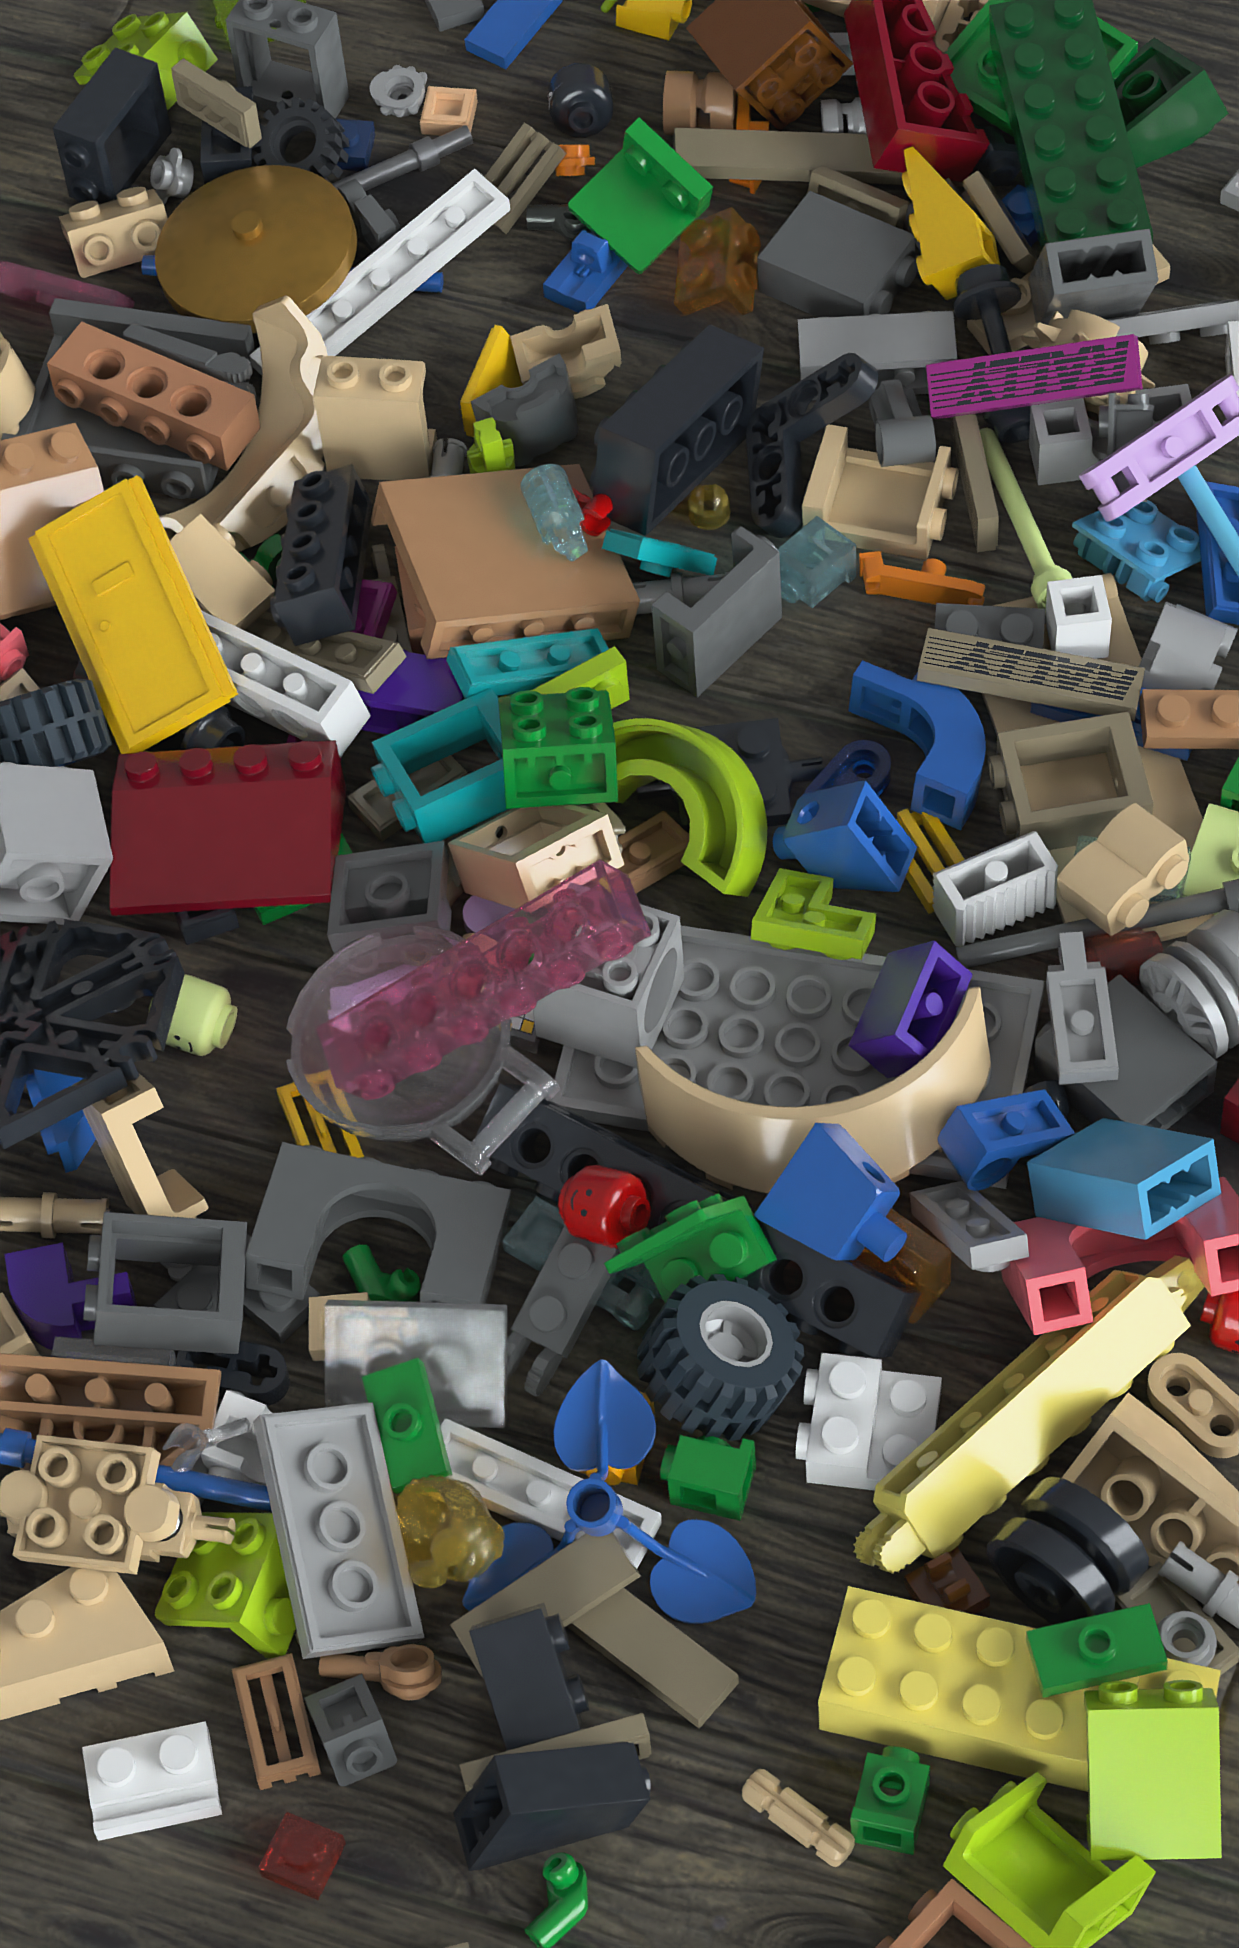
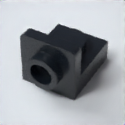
[968,125,1021,186]

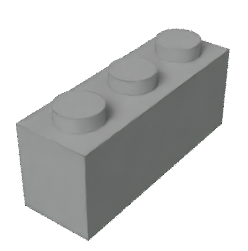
[798,311,957,400]

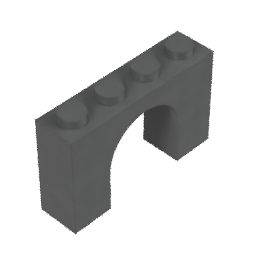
[246,1142,511,1337]

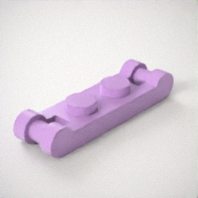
[1079,374,1239,522]

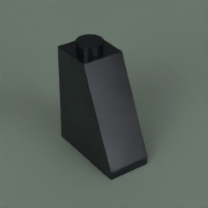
[453,1742,651,1871]

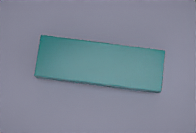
[446,628,609,699]

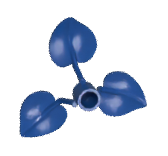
[462,1359,756,1624]

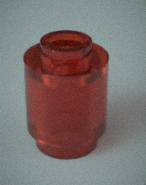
[1084,927,1163,986]

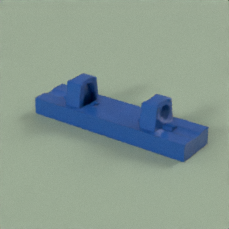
[543,230,628,313]

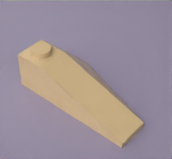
[1062,1393,1239,1584]

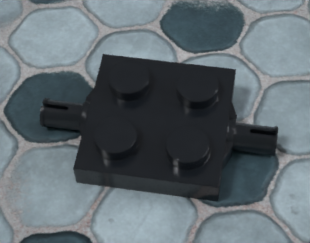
[637,718,824,833]

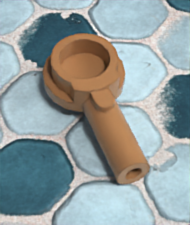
[319,1644,442,1700]

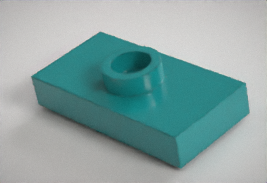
[602,529,718,577]

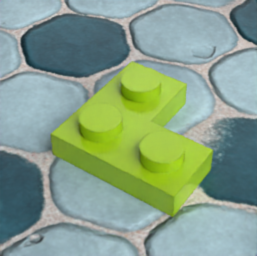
[751,868,876,960]

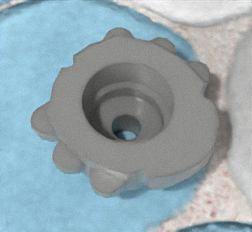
[370,65,427,117]

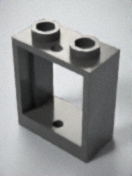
[225,0,350,119]
[83,1212,247,1354]

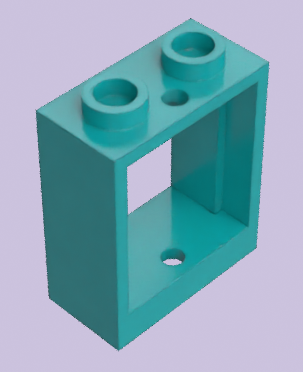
[371,688,508,843]

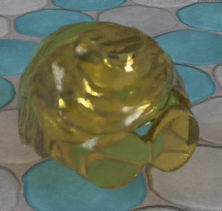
[395,1475,505,1588]

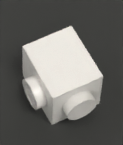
[1045,575,1112,659]

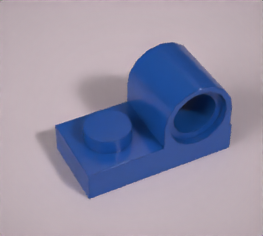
[937,1089,1075,1191]

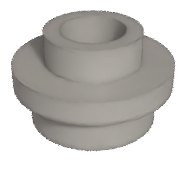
[1157,1611,1217,1667]

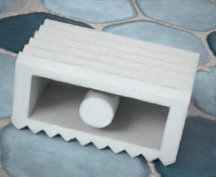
[932,831,1058,947]

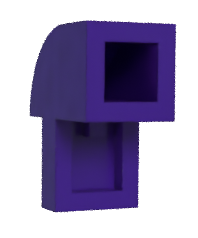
[4,1243,137,1353]

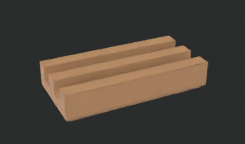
[232,1653,321,1790]

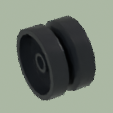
[987,1476,1149,1625]

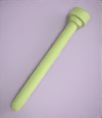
[980,428,1073,612]

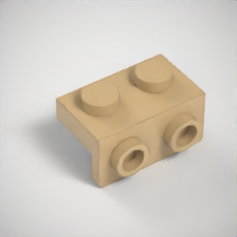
[59,187,168,278]

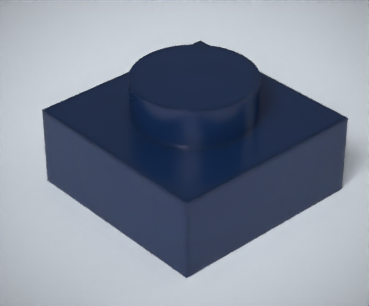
[336,119,375,171]

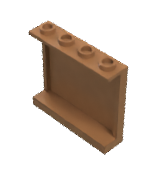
[371,464,640,659]

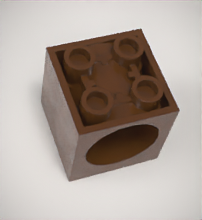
[686,0,853,131]

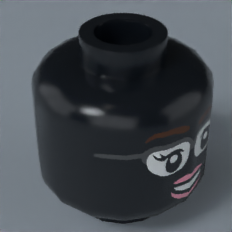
[547,63,613,138]

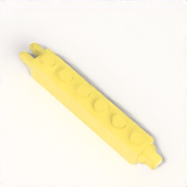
[853,1255,1205,1574]

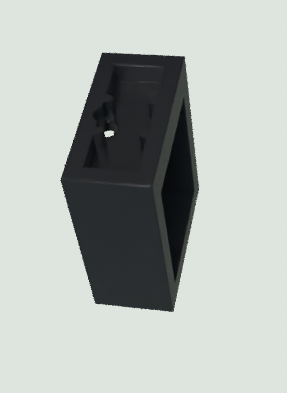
[53,48,172,205]

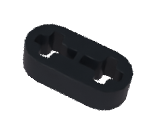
[177,1341,290,1406]

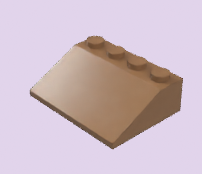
[0,423,104,620]

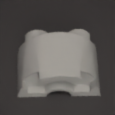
[1139,602,1238,690]

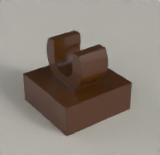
[904,1547,990,1614]

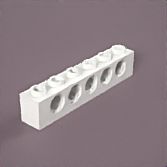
[201,610,371,758]

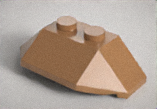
[0,1353,222,1471]

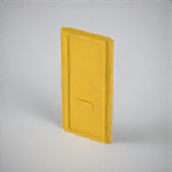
[28,475,238,754]

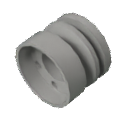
[1139,909,1239,1059]

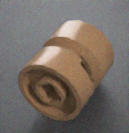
[663,71,738,136]

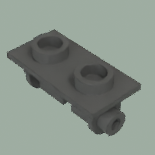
[1099,393,1155,502]

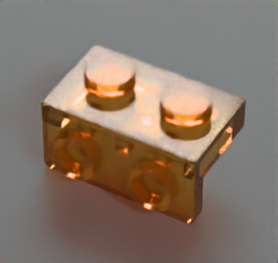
[674,207,761,316]

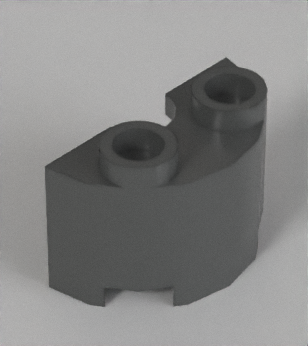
[471,353,579,467]

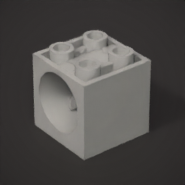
[0,762,113,925]
[528,883,685,1068]

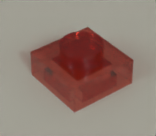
[258,1812,346,1900]

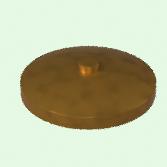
[155,165,357,333]

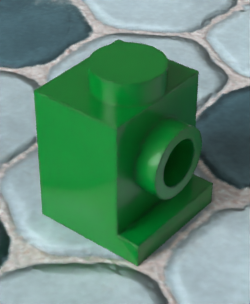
[660,1435,756,1521]
[850,1746,930,1855]

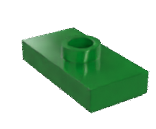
[362,1357,453,1494]
[1026,1603,1168,1698]

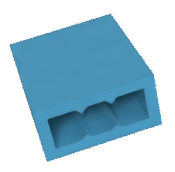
[1027,1118,1221,1240]

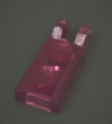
[0,261,135,309]

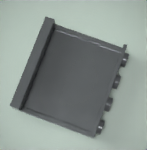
[1,298,255,499]

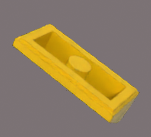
[460,325,523,437]

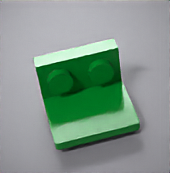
[568,117,713,274]
[498,687,618,809]
[604,1193,777,1303]

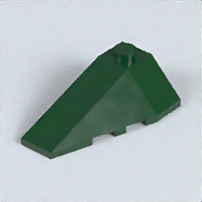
[1114,37,1229,168]

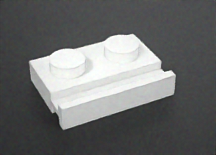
[82,1721,222,1841]

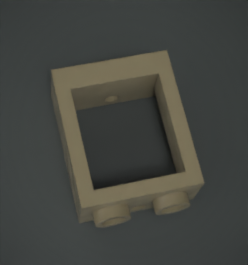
[988,712,1153,850]

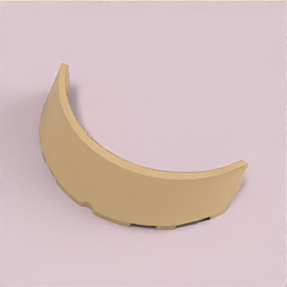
[73,296,328,552]
[635,986,991,1194]

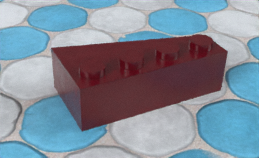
[844,0,990,182]

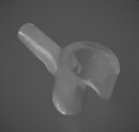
[162,1417,251,1472]

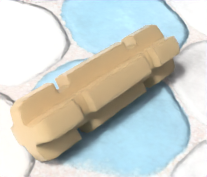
[741,1769,855,1867]

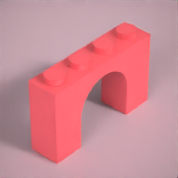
[1001,1177,1239,1335]

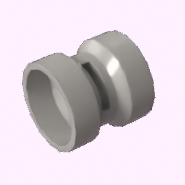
[821,97,867,134]

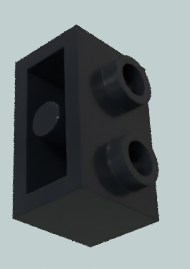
[469,1603,590,1751]

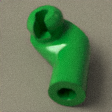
[343,1244,421,1306]
[524,1852,588,1948]

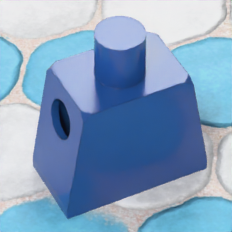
[773,781,917,892]
[754,1123,907,1262]

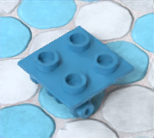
[1072,500,1201,603]

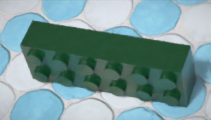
[989,0,1153,251]

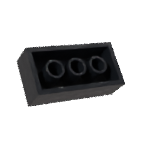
[590,324,764,536]

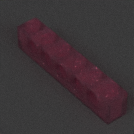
[316,860,651,1101]

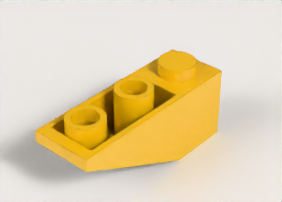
[902,146,1000,300]

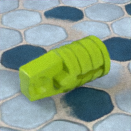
[467,417,516,474]

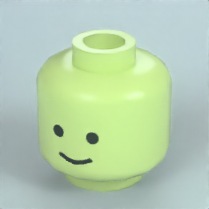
[149,974,238,1056]

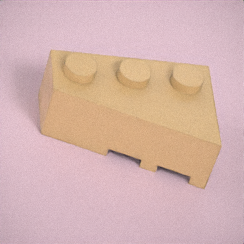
[0,1567,174,1720]

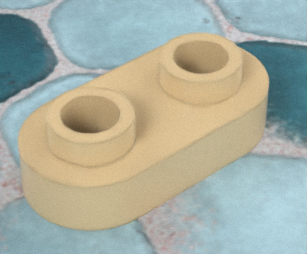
[1147,1353,1239,1458]

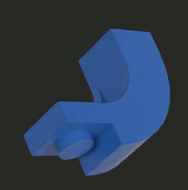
[848,660,986,830]

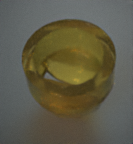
[688,483,730,530]

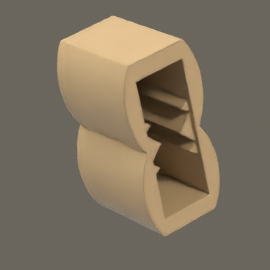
[1057,803,1190,936]

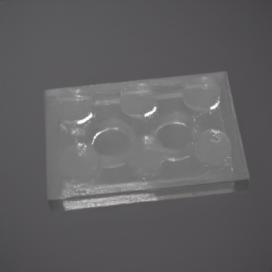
[324,1300,507,1428]

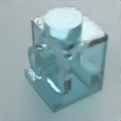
[777,516,856,608]

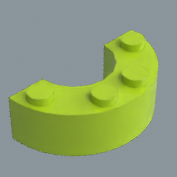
[613,718,767,897]

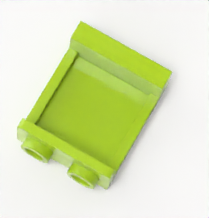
[1084,1680,1222,1861]
[943,1772,1156,1948]

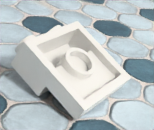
[796,1353,942,1491]

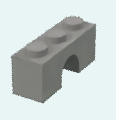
[1029,384,1192,485]

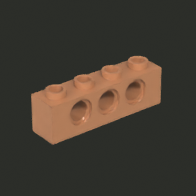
[47,321,261,471]

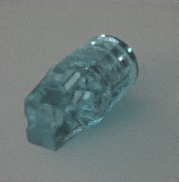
[520,464,588,562]

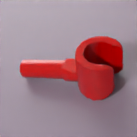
[552,478,613,536]

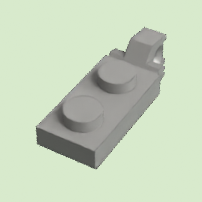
[1046,931,1119,1085]

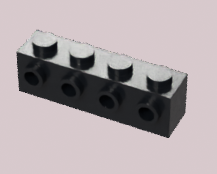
[270,464,373,646]

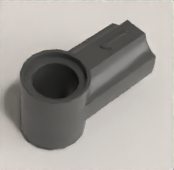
[869,379,936,467]

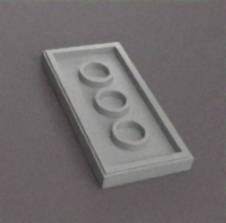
[253,1402,424,1659]

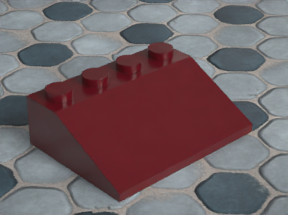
[110,740,347,916]

